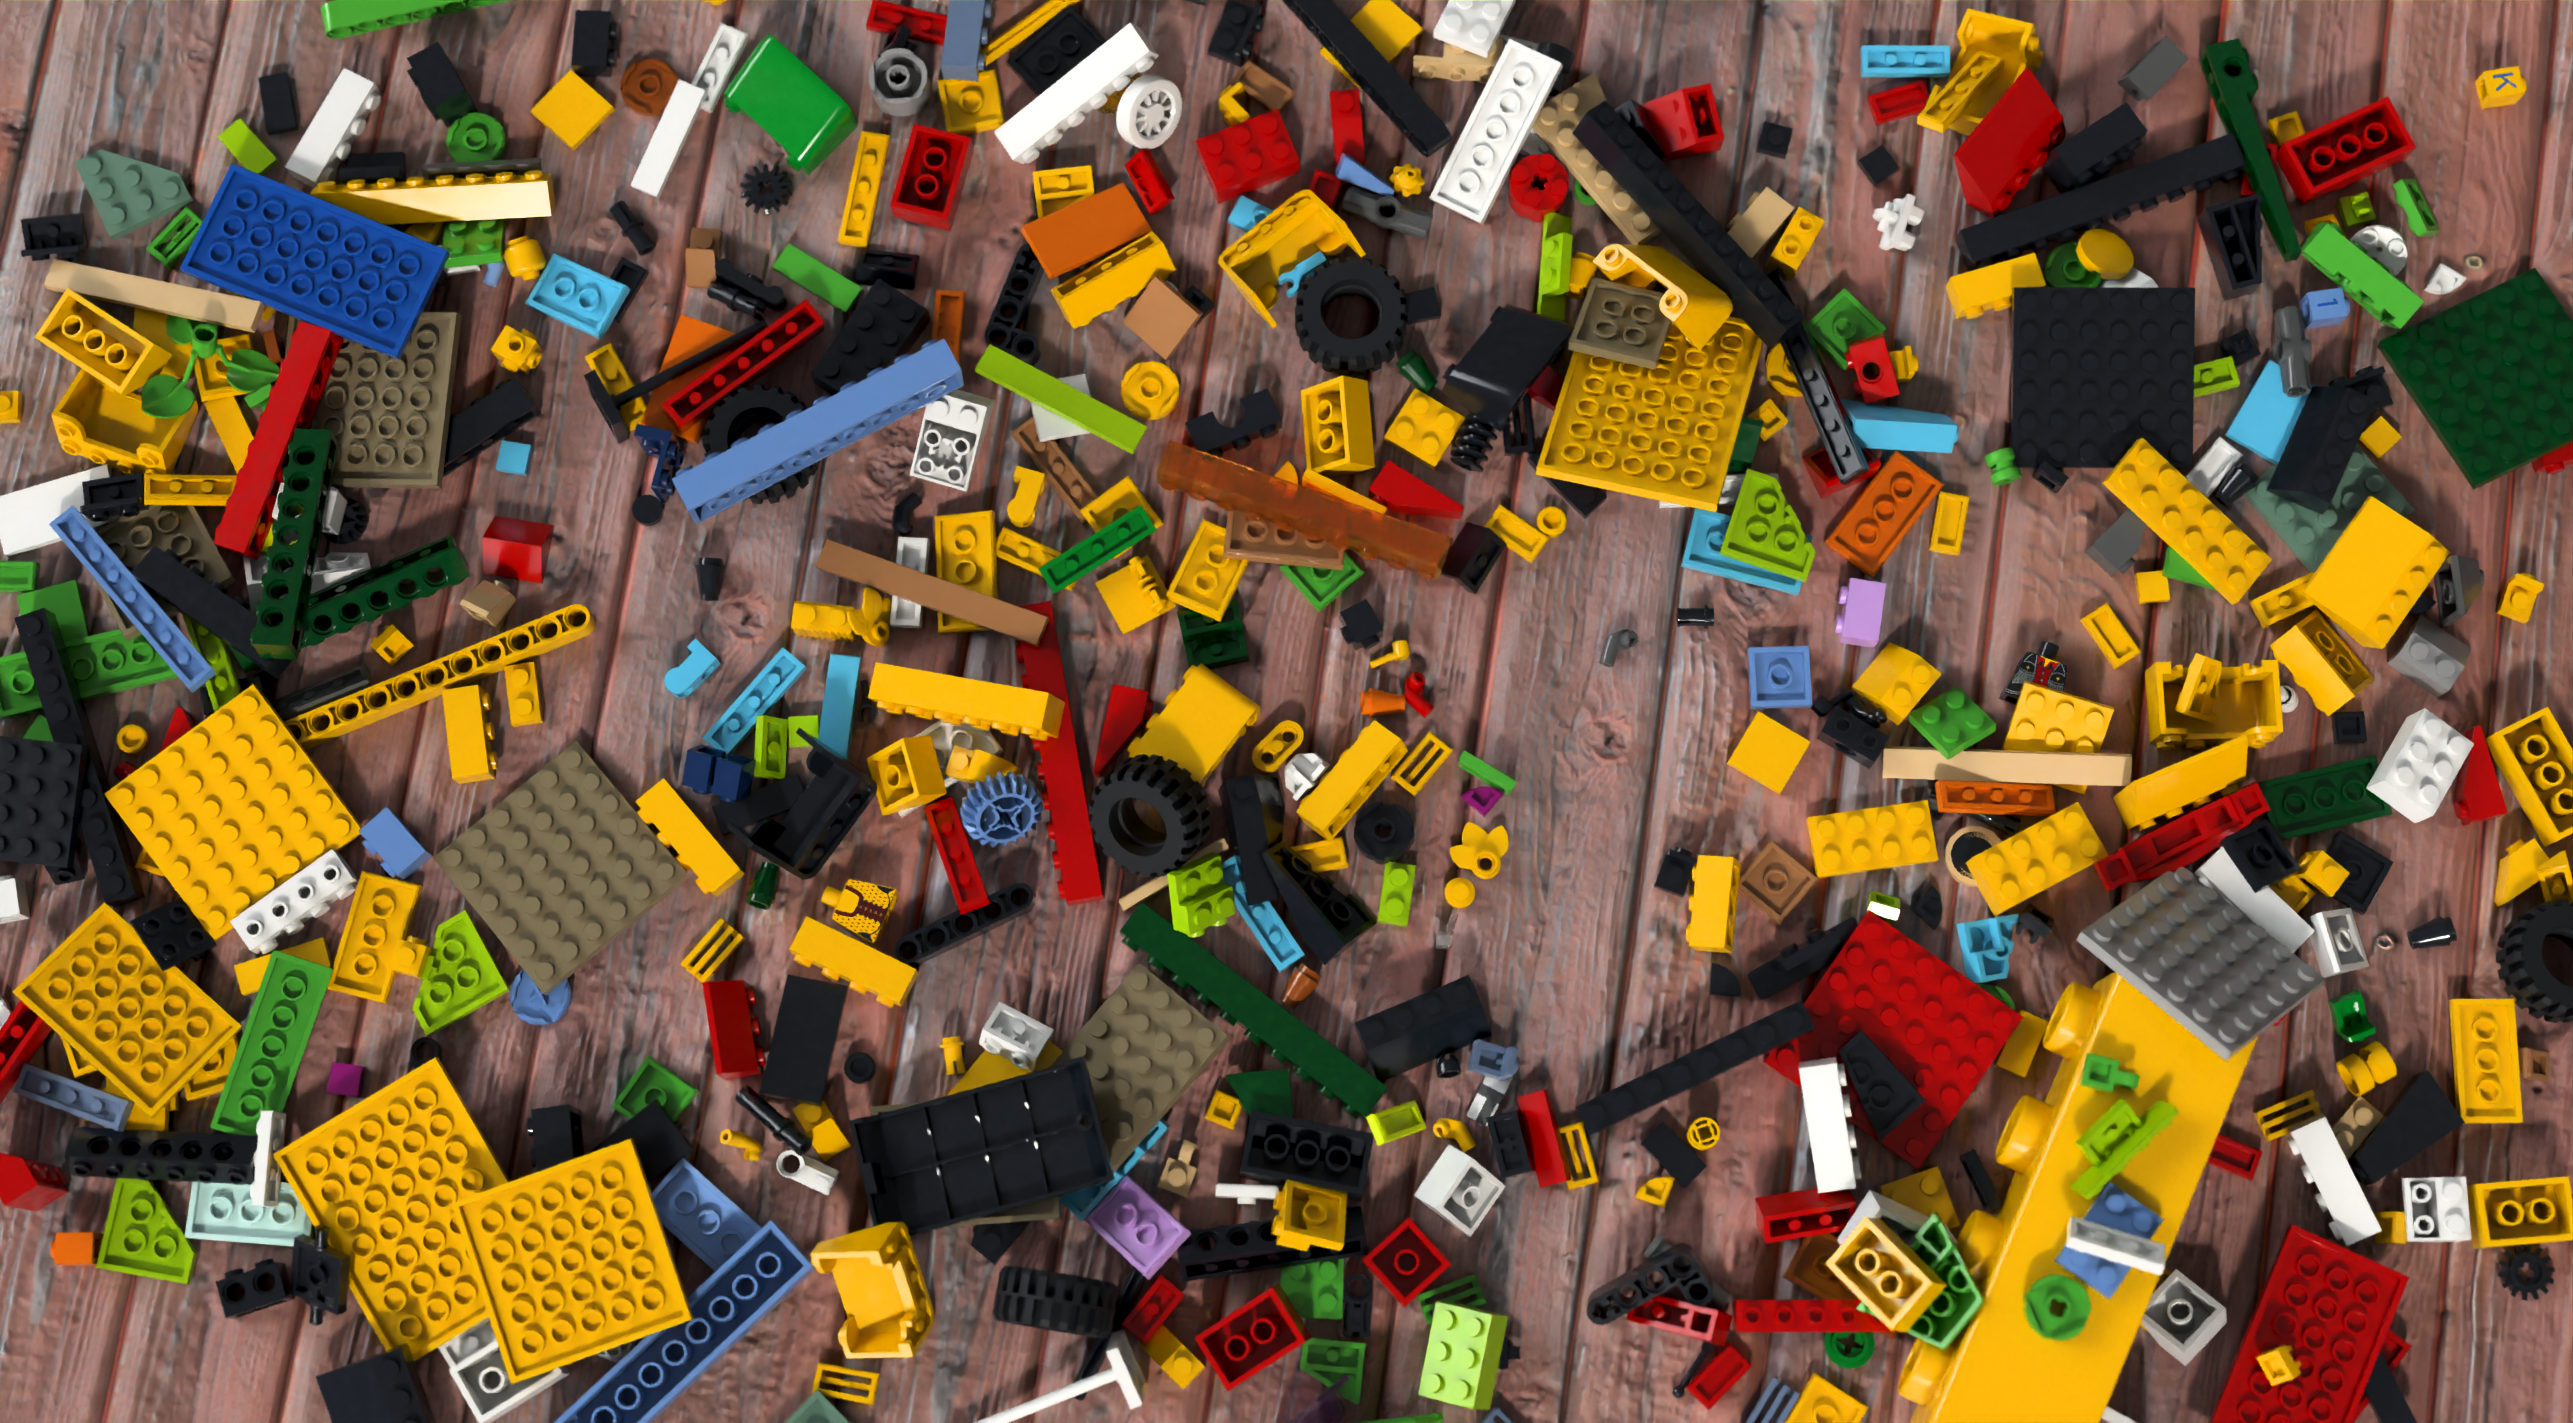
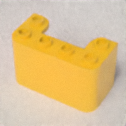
[2145,660,2283,750]
[1127,663,1261,789]

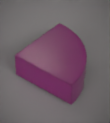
[1461,787,1504,817]

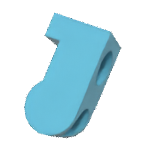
[664,638,720,698]

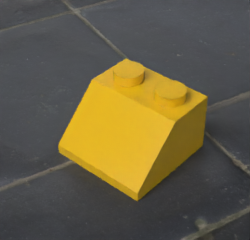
[1851,642,1941,726]
[866,736,947,816]

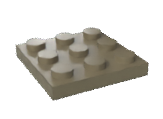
[1568,277,1672,370]

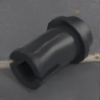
[1677,605,1714,629]

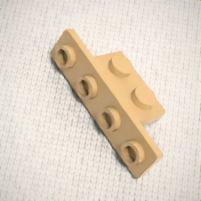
[1412,37,1503,84]

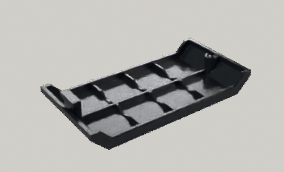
[849,1056,1115,1237]

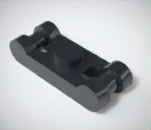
[715,258,788,312]

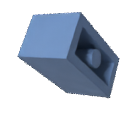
[359,807,433,880]

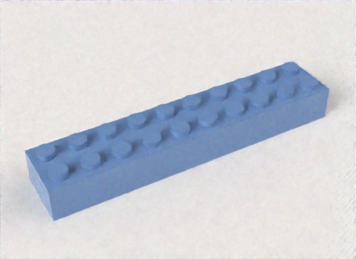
[672,339,964,525]
[554,1220,816,1423]

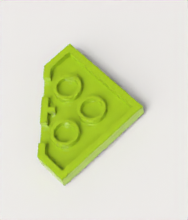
[1719,468,1816,582]
[412,910,510,1037]
[96,1178,198,1285]

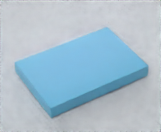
[525,253,630,340]
[2224,360,2315,465]

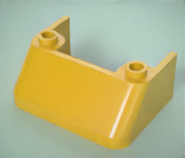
[1218,190,1366,328]

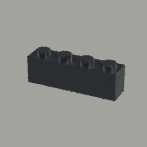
[443,377,541,477]

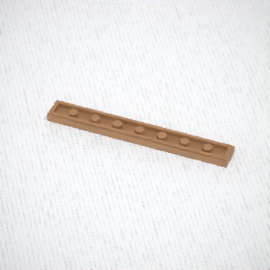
[816,539,1049,647]

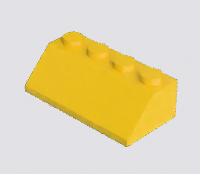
[35,288,173,396]

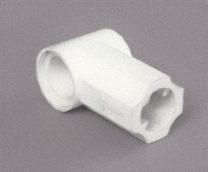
[776,1150,840,1196]

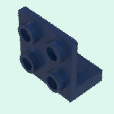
[634,424,684,503]

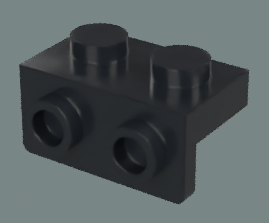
[20,213,89,261]
[80,472,149,522]

